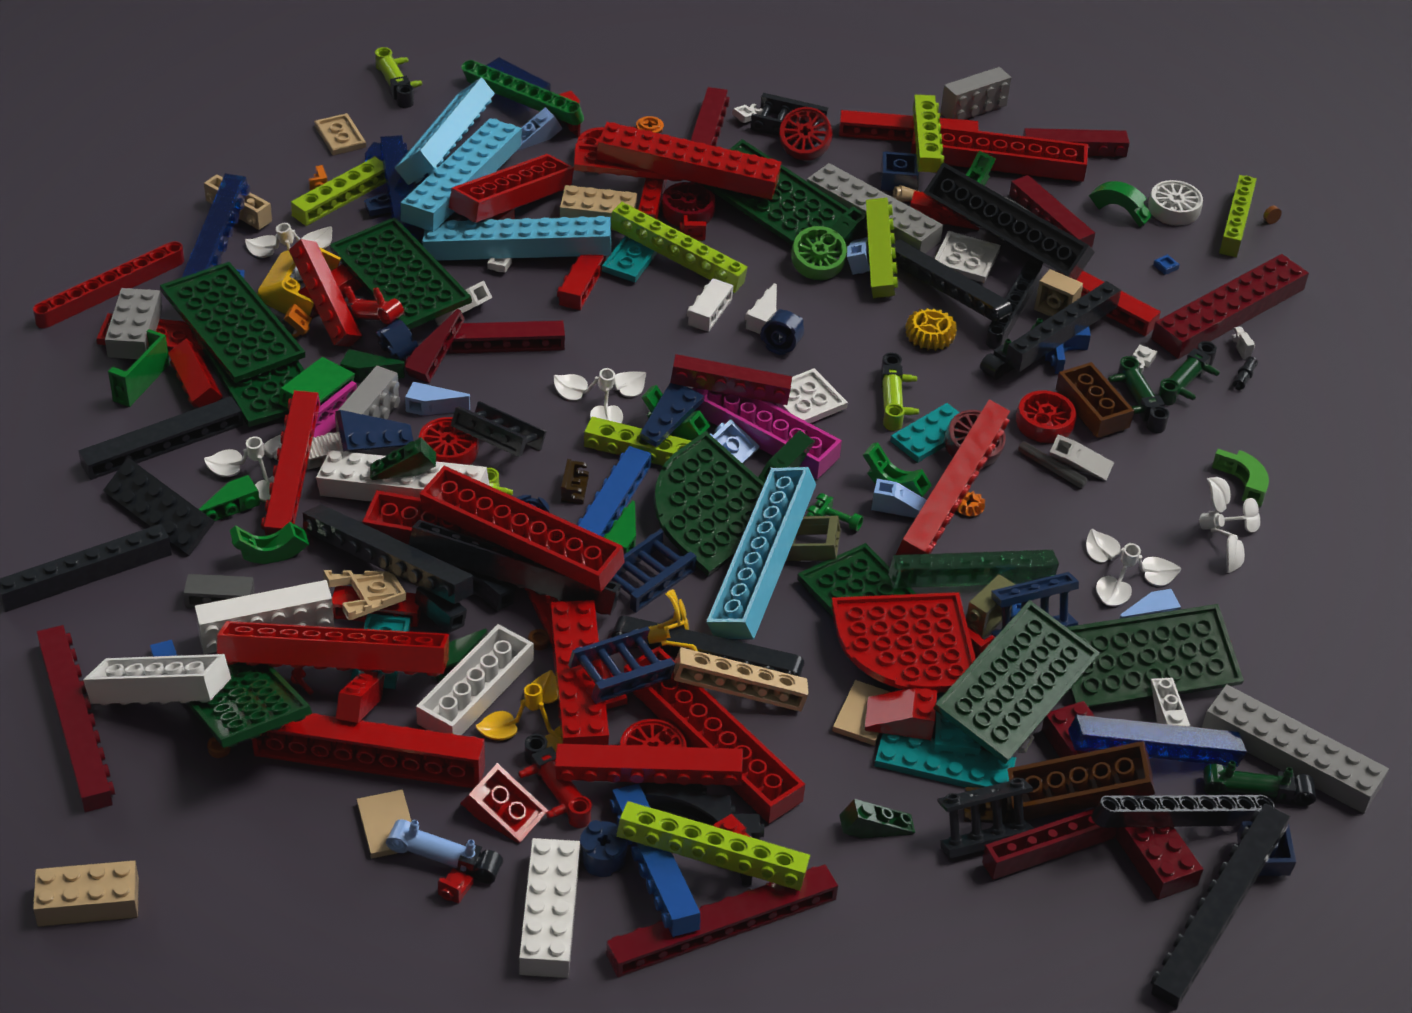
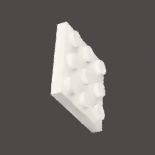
[935,231,1001,283]
[775,368,848,423]

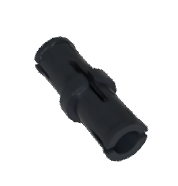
[1233,356,1258,390]

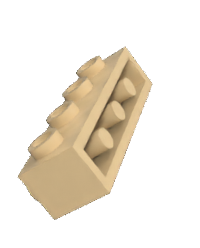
[204,175,272,230]

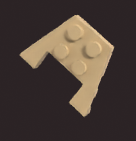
[324,570,406,620]

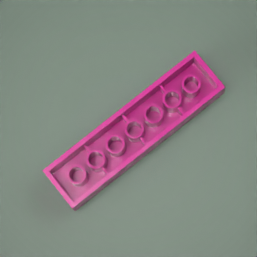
[692,388,842,479]

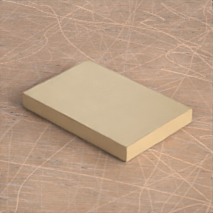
[314,113,366,155]
[833,680,890,746]
[357,789,411,859]

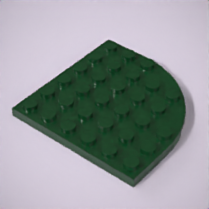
[654,431,765,576]

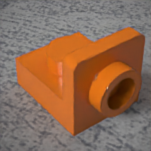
[309,165,328,191]
[284,304,312,338]

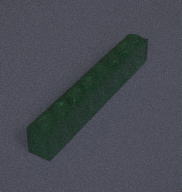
[889,550,1059,588]

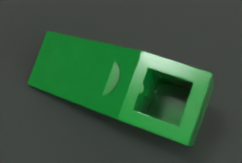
[199,475,260,521]
[604,500,636,554]

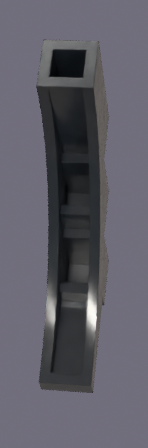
[646,782,764,885]

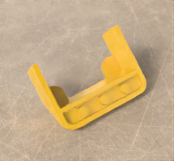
[257,247,341,316]

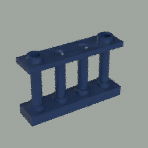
[610,529,697,613]
[991,572,1079,637]
[568,626,676,704]

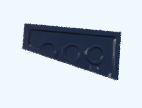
[640,383,704,448]

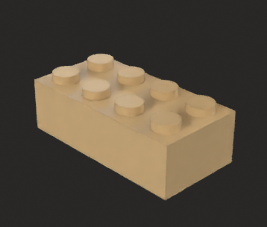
[560,185,637,231]
[33,861,139,926]

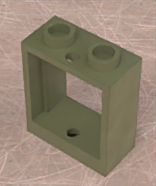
[787,516,841,561]
[966,575,1016,639]

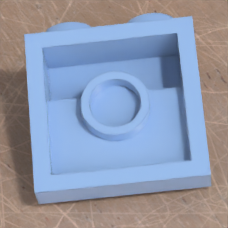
[710,420,760,463]

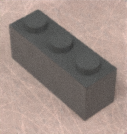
[184,574,255,608]

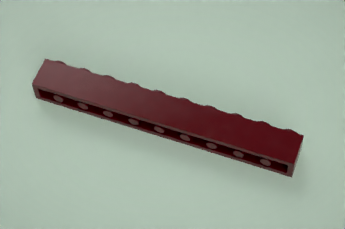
[37,625,116,812]
[606,864,838,978]

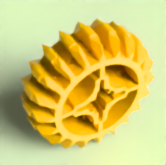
[905,307,957,351]

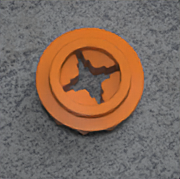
[636,116,664,133]
[957,490,985,516]

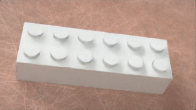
[195,580,334,654]
[416,624,534,735]
[83,654,231,705]
[519,838,580,978]

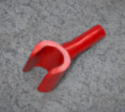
[291,668,314,695]

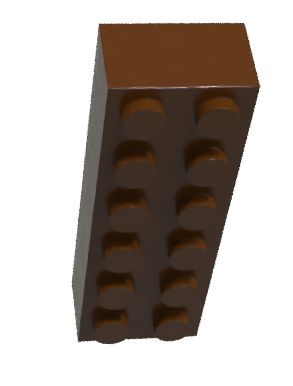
[1007,741,1155,820]

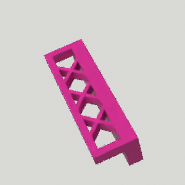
[313,381,357,438]

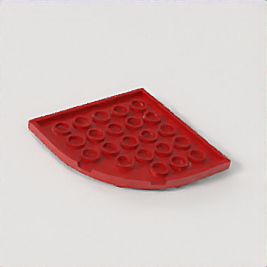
[831,592,976,693]

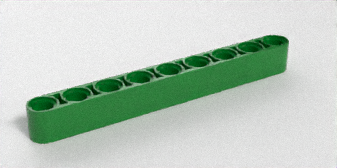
[461,60,584,125]

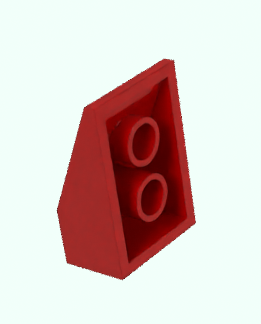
[864,687,937,740]
[461,763,548,844]

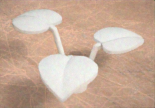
[245,223,332,281]
[554,368,646,424]
[204,435,282,502]
[1199,477,1260,573]
[1086,529,1181,607]

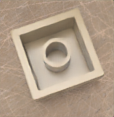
[1034,269,1083,317]

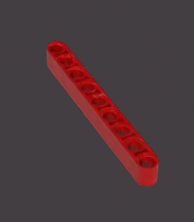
[33,241,184,328]

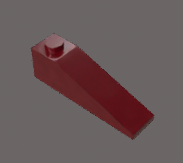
[405,309,465,383]

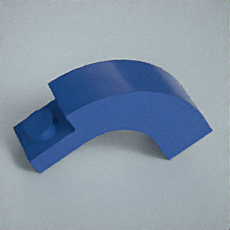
[1045,326,1091,374]

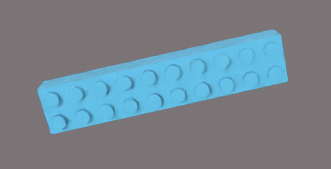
[395,77,495,185]
[401,118,522,232]
[423,216,611,260]
[706,467,816,639]

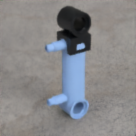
[386,819,504,884]

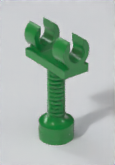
[806,493,864,531]

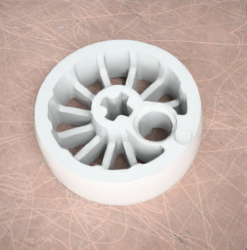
[1148,180,1203,226]

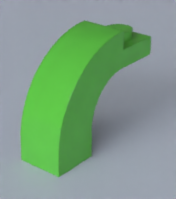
[1212,449,1269,507]

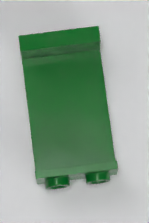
[108,329,170,407]
[279,357,355,409]

